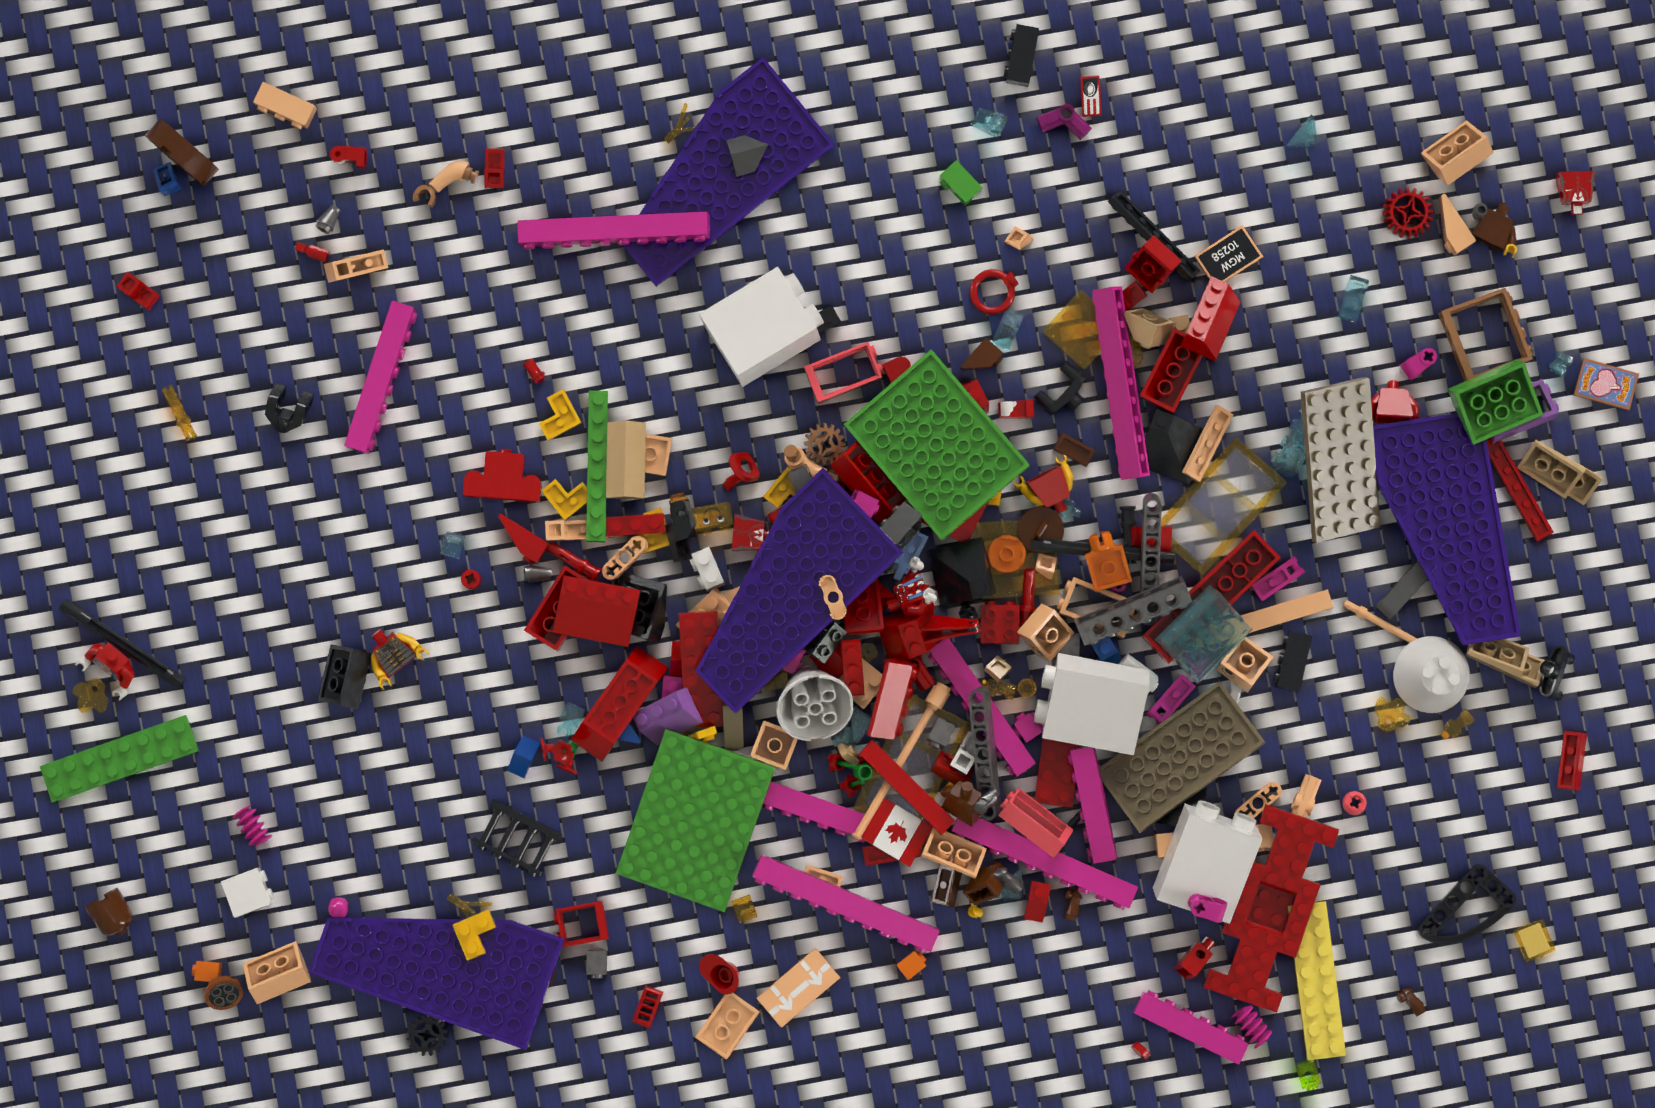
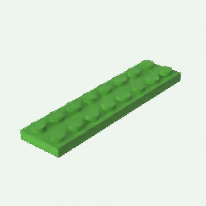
[40,715,199,803]

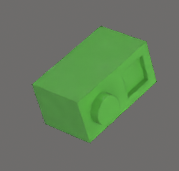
[939,160,982,206]

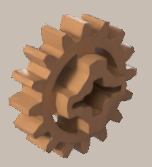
[803,423,846,465]

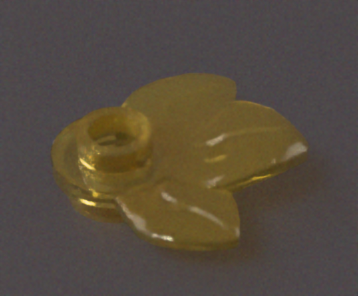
[72,678,108,714]
[1375,697,1411,732]

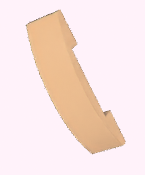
[545,520,623,541]

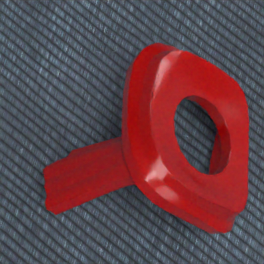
[722,452,760,491]

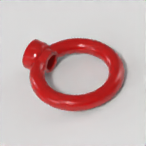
[970,269,1019,315]

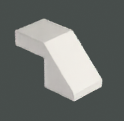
[950,731,974,774]

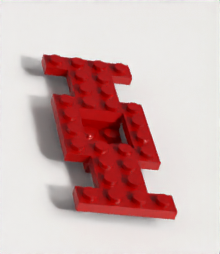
[1203,804,1339,1013]

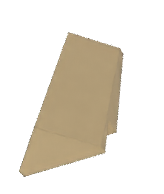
[606,420,646,499]
[1517,440,1603,505]
[1465,639,1545,688]

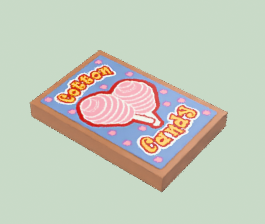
[1573,358,1639,411]

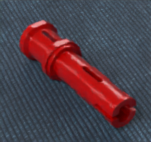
[546,541,602,581]
[1019,568,1036,627]

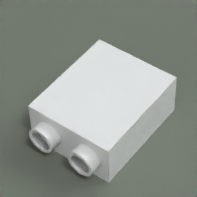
[699,267,824,387]
[1034,653,1149,755]
[1153,801,1263,924]

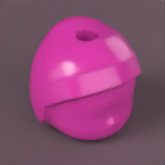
[328,897,348,918]

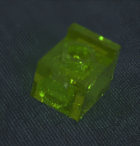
[1295,1060,1321,1091]

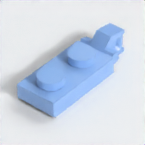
[893,532,928,582]

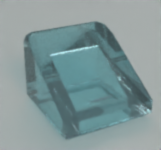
[441,531,465,559]

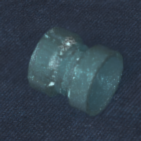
[1547,351,1574,377]

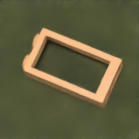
[1057,577,1135,639]

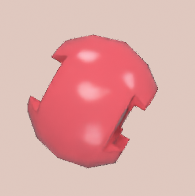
[1342,791,1367,815]

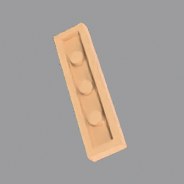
[1182,405,1234,482]

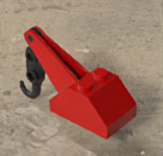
[879,598,983,659]

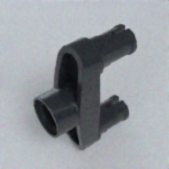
[1034,362,1087,416]
[1539,646,1575,701]

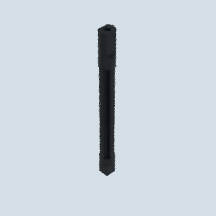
[1030,539,1175,563]
[59,599,186,689]

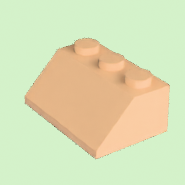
[1421,120,1494,185]
[922,828,987,878]
[242,941,311,1004]

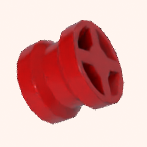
[461,569,481,589]

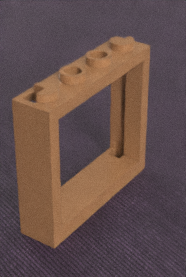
[1438,288,1533,382]

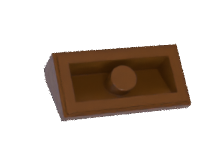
[931,864,962,907]

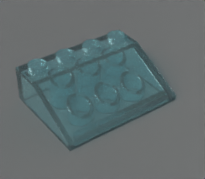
[1270,406,1306,479]
[1155,585,1252,684]

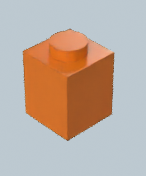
[896,951,927,980]
[192,960,222,982]

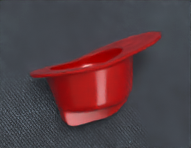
[699,954,739,995]

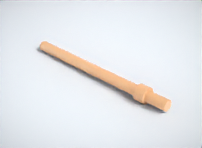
[1343,600,1417,643]

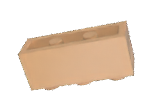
[253,82,317,130]

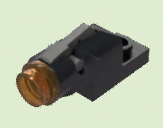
[665,492,697,562]

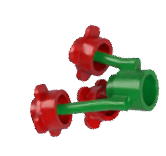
[828,751,873,797]

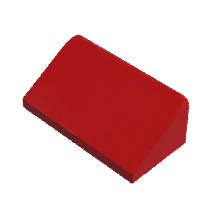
[931,750,974,785]

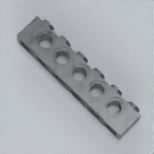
[1074,576,1192,646]

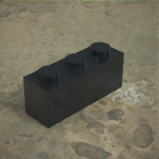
[1003,24,1039,87]
[1273,631,1312,693]

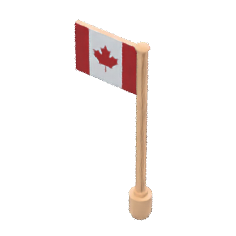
[852,682,951,867]

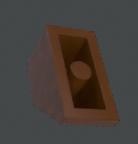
[960,338,1003,371]

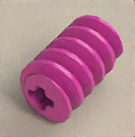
[232,804,272,847]
[1231,1005,1272,1049]

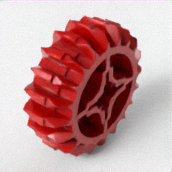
[1382,187,1434,239]

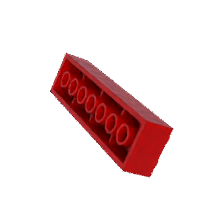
[1141,530,1281,664]

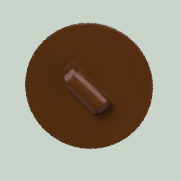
[1018,507,1064,553]

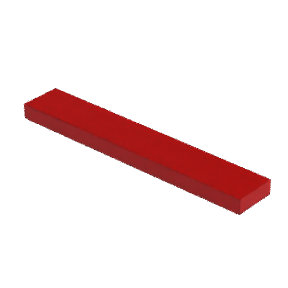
[1486,438,1554,542]
[859,740,955,835]

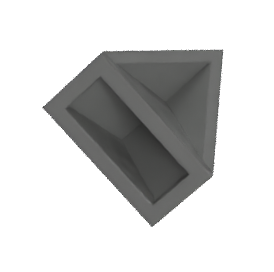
[727,135,768,177]

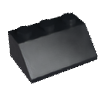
[318,644,372,709]

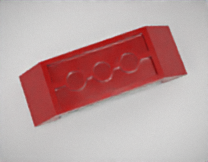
[571,646,668,762]

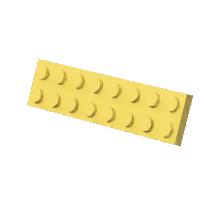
[1288,901,1346,1060]

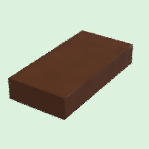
[1053,433,1095,467]

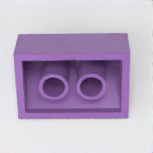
[633,687,703,745]

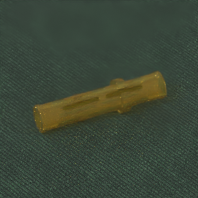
[161,385,197,441]

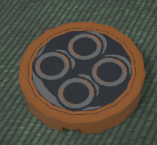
[204,976,243,1010]

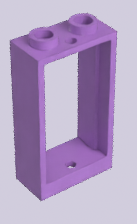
[1490,379,1559,443]

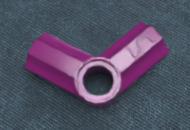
[1036,104,1092,140]

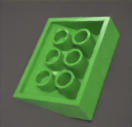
[1448,359,1543,445]

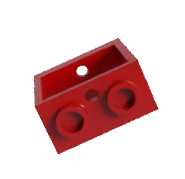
[553,900,609,947]

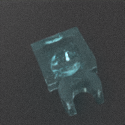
[556,702,586,738]

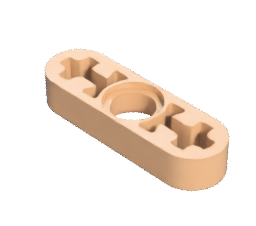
[602,536,648,580]
[1234,782,1282,818]

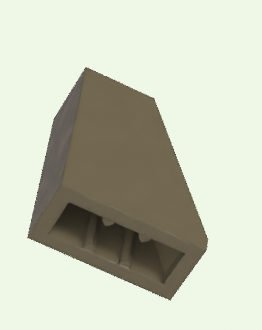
[723,701,744,751]

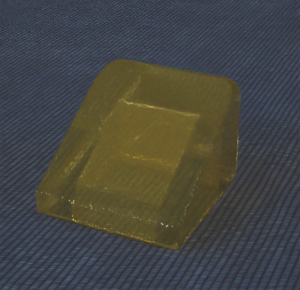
[732,894,757,923]

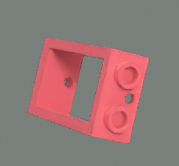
[804,342,884,404]
[998,787,1073,858]

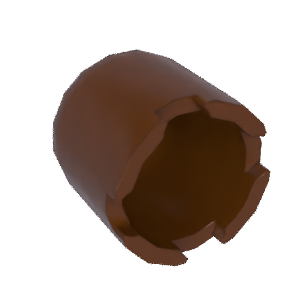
[85,888,133,937]

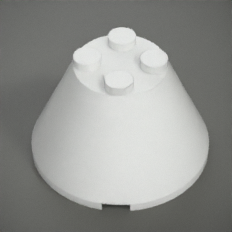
[1393,636,1470,713]
[776,665,853,741]

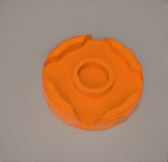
[988,535,1026,574]

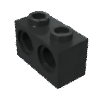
[803,621,847,664]

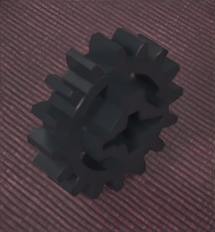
[406,1014,449,1056]

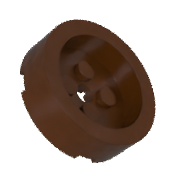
[145,119,219,187]

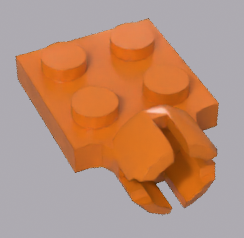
[1085,531,1132,592]

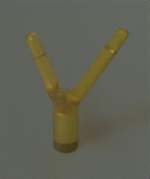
[664,103,696,144]
[447,893,492,918]

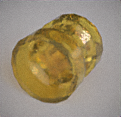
[1017,678,1037,698]

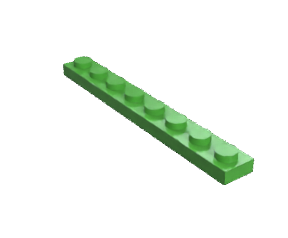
[586,390,608,543]

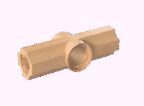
[1291,774,1321,818]

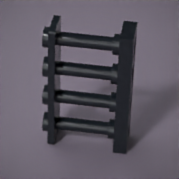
[472,799,563,877]

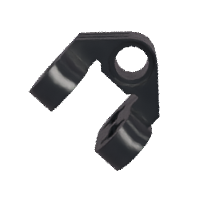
[265,383,314,433]

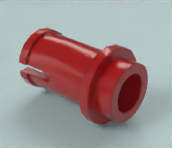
[523,358,545,384]

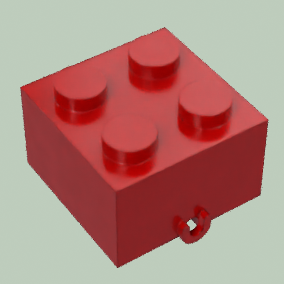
[1124,235,1182,293]

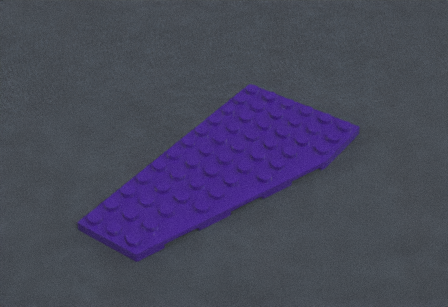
[622,57,835,287]
[1373,413,1521,645]
[696,468,904,713]
[308,918,565,1050]

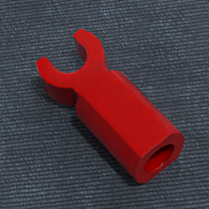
[295,242,330,263]

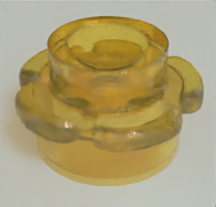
[861,643,878,662]

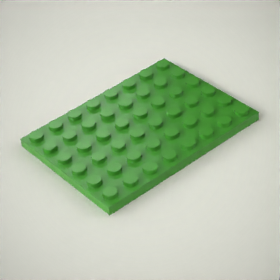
[844,349,1030,541]
[616,728,775,912]

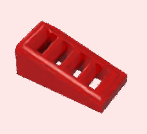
[632,985,664,1028]

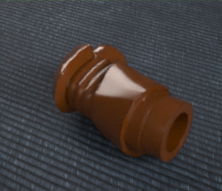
[1064,889,1083,922]
[1397,988,1426,1017]

